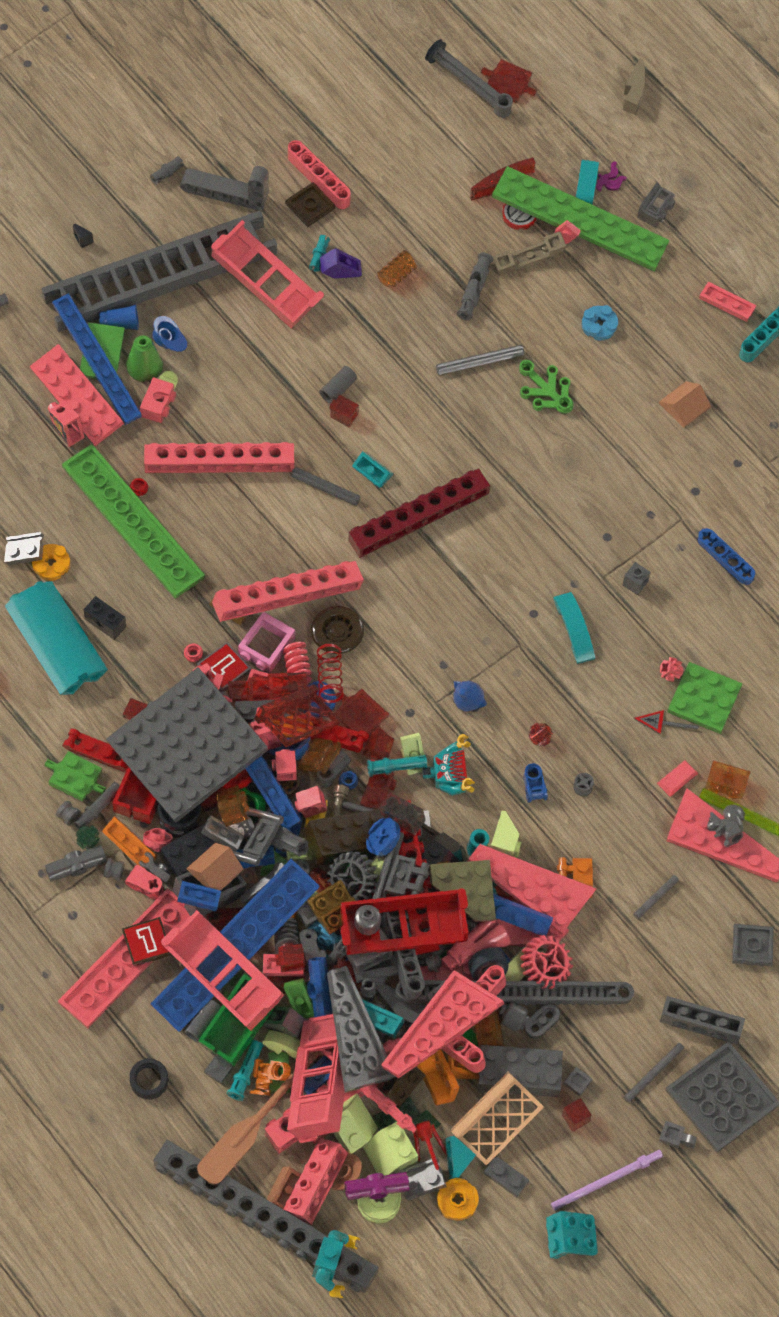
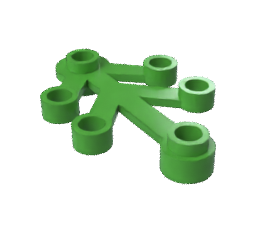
[519,360,574,414]

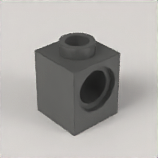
[622,562,651,595]

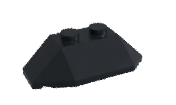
[413,832,464,880]

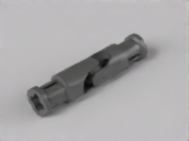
[457,252,494,320]

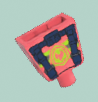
[48,402,85,447]

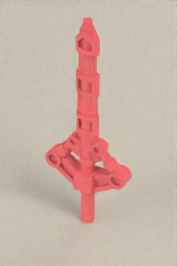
[320,1049,417,1133]

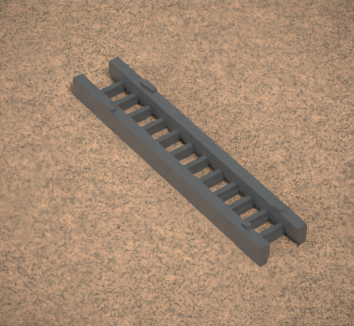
[41,211,277,332]

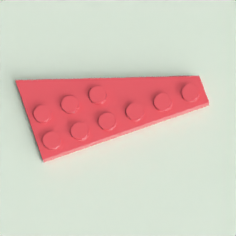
[666,788,779,883]

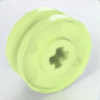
[357,1192,401,1224]

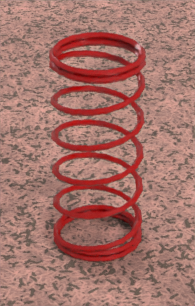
[317,644,343,703]

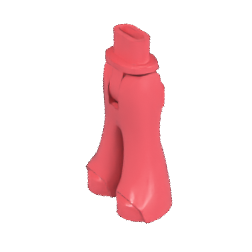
[441,920,511,971]

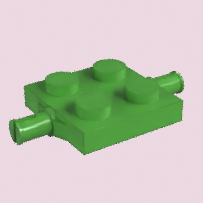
[45,751,106,802]

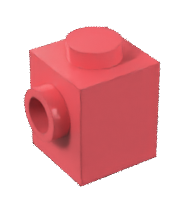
[272,749,297,781]

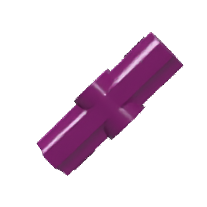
[344,1172,409,1200]

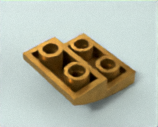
[306,880,355,935]

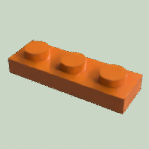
[102,816,158,869]

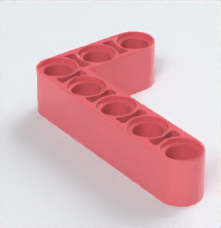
[441,965,507,1073]

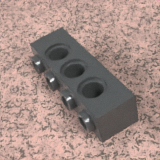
[660,996,745,1045]

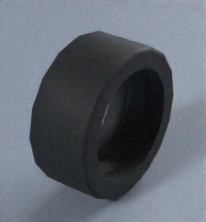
[129,1058,168,1099]

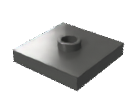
[732,924,774,967]

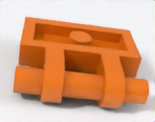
[557,857,593,898]

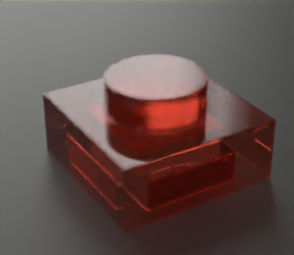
[123,698,148,720]

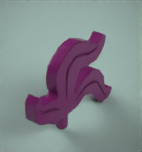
[596,161,627,192]

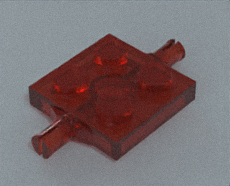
[481,59,537,103]
[334,688,389,739]

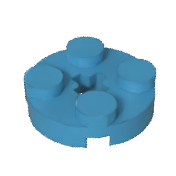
[581,305,618,341]
[307,922,342,951]

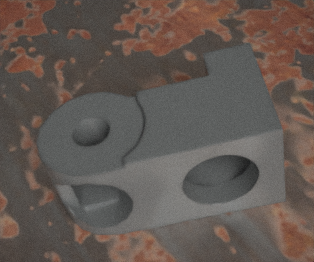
[300,928,326,970]

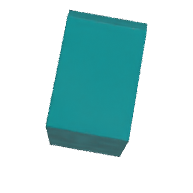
[445,1136,476,1180]

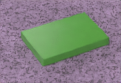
[80,322,125,379]

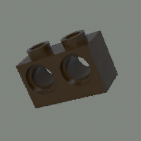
[376,1066,426,1107]

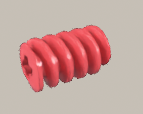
[283,642,312,685]

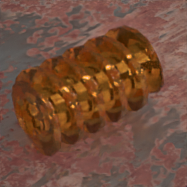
[377,250,417,287]

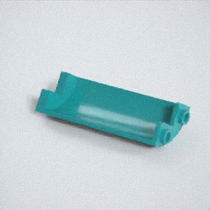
[5,581,108,695]

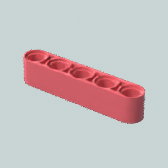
[288,140,351,209]

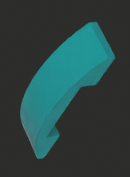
[553,592,595,664]

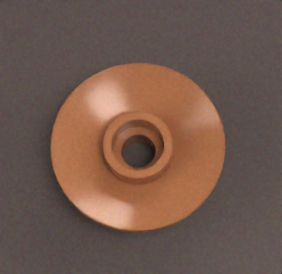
[331,1153,362,1191]

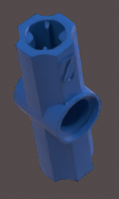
[307,957,333,1018]

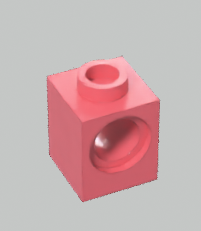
[295,786,327,818]

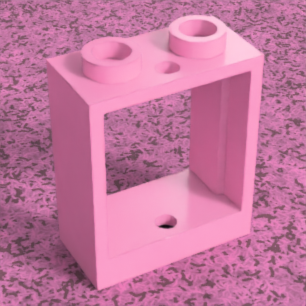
[238,612,295,673]

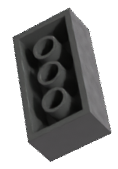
[478,1045,563,1097]

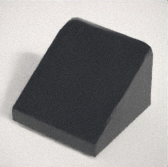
[73,223,94,248]

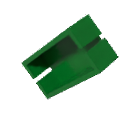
[198,974,278,1067]

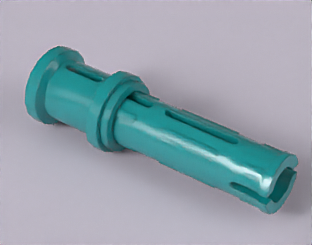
[367,755,427,777]
[226,1040,264,1101]

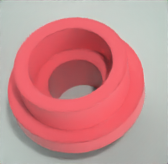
[184,643,203,662]

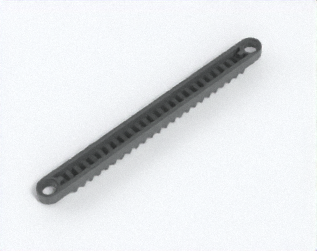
[395,980,634,1005]

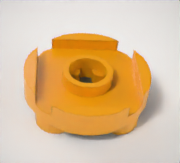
[32,544,70,581]
[437,1178,479,1221]

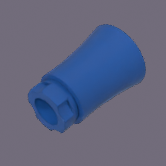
[99,305,139,330]

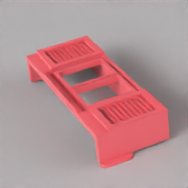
[211,220,324,329]
[161,910,284,1031]
[287,1014,345,1143]

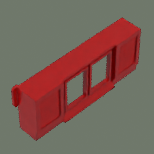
[340,888,469,955]

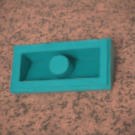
[352,451,394,488]

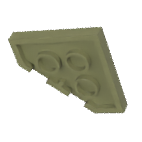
[430,860,496,922]

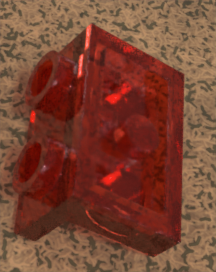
[360,772,397,812]

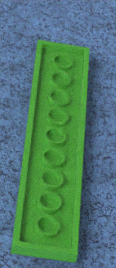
[492,166,669,272]
[62,444,205,599]

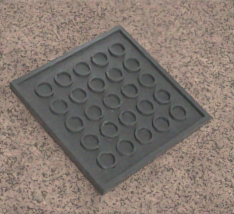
[106,667,269,823]

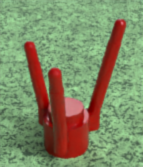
[412,1121,447,1170]

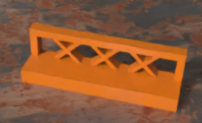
[417,1049,460,1106]

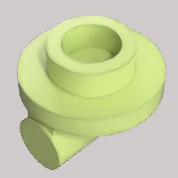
[159,371,178,389]

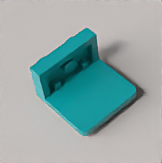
[546,1211,598,1259]

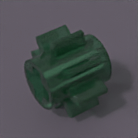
[75,825,100,849]

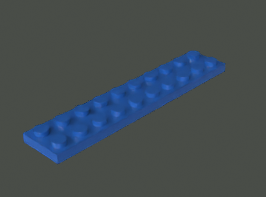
[151,859,320,1032]

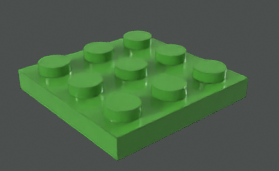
[667,662,743,734]

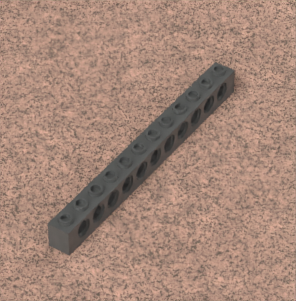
[153,1140,379,1293]

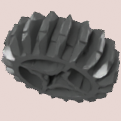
[327,851,379,901]

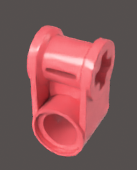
[125,865,164,899]

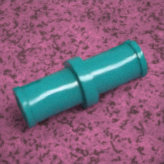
[309,235,330,272]

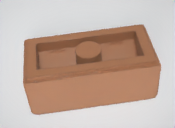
[267,1167,301,1209]

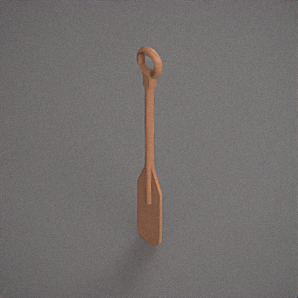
[197,1048,334,1184]

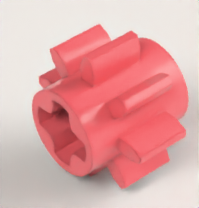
[660,657,683,682]

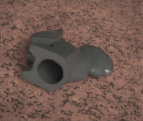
[707,804,745,847]

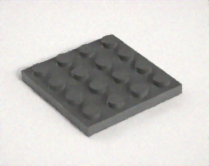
[665,1041,779,1153]

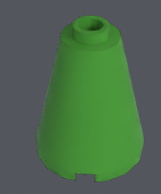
[126,336,163,382]

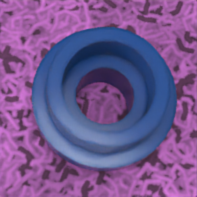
[339,771,358,790]

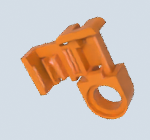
[250,1059,291,1096]

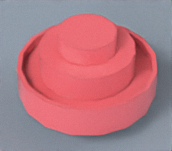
[143,828,172,852]

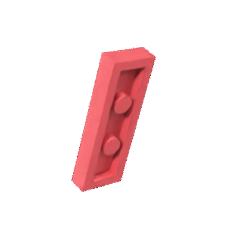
[699,282,756,322]

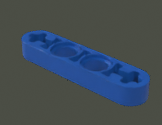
[697,528,755,585]

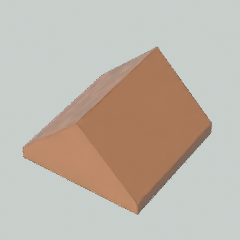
[659,381,711,428]
[187,843,243,891]

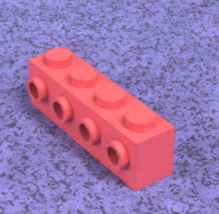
[283,1138,349,1225]

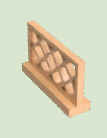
[451,1071,544,1166]

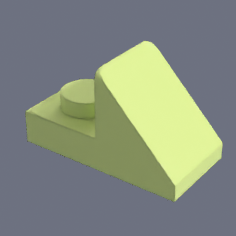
[400,733,424,775]

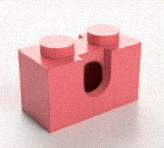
[140,377,176,423]

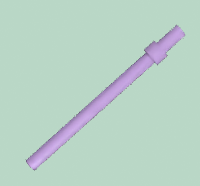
[551,1149,663,1211]

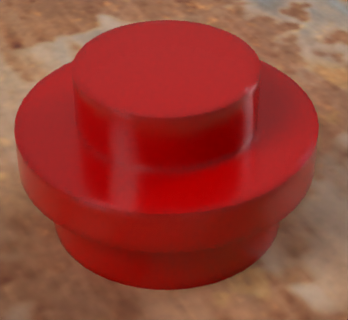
[130,478,148,496]

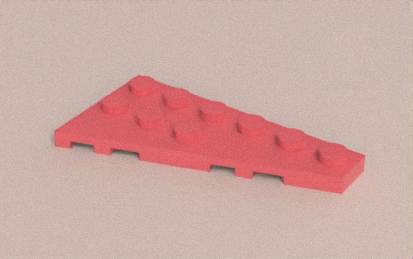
[467,844,596,935]
[381,970,504,1078]

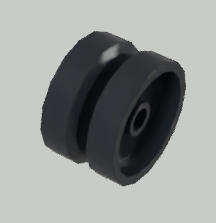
[158,804,202,838]

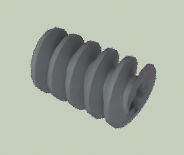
[274,917,300,955]

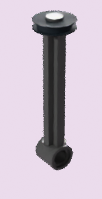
[425,39,513,118]

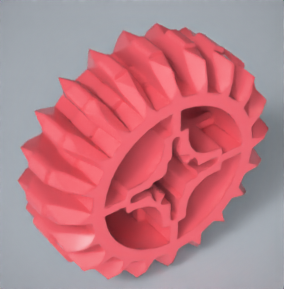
[520,935,573,989]

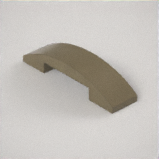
[493,231,567,273]

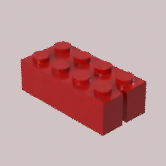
[112,767,159,824]

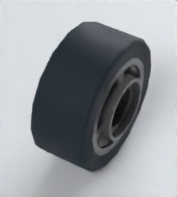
[468,948,509,981]

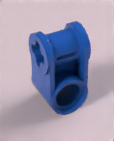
[523,763,548,803]

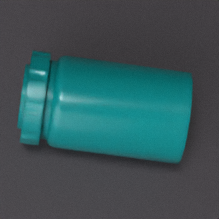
[466,829,490,856]

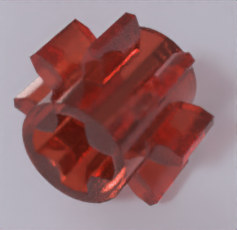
[529,722,553,746]

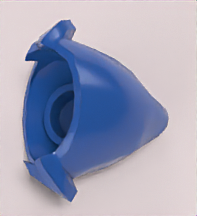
[453,680,487,712]

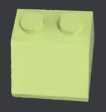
[491,810,522,858]
[333,1093,378,1154]
[362,1122,418,1175]

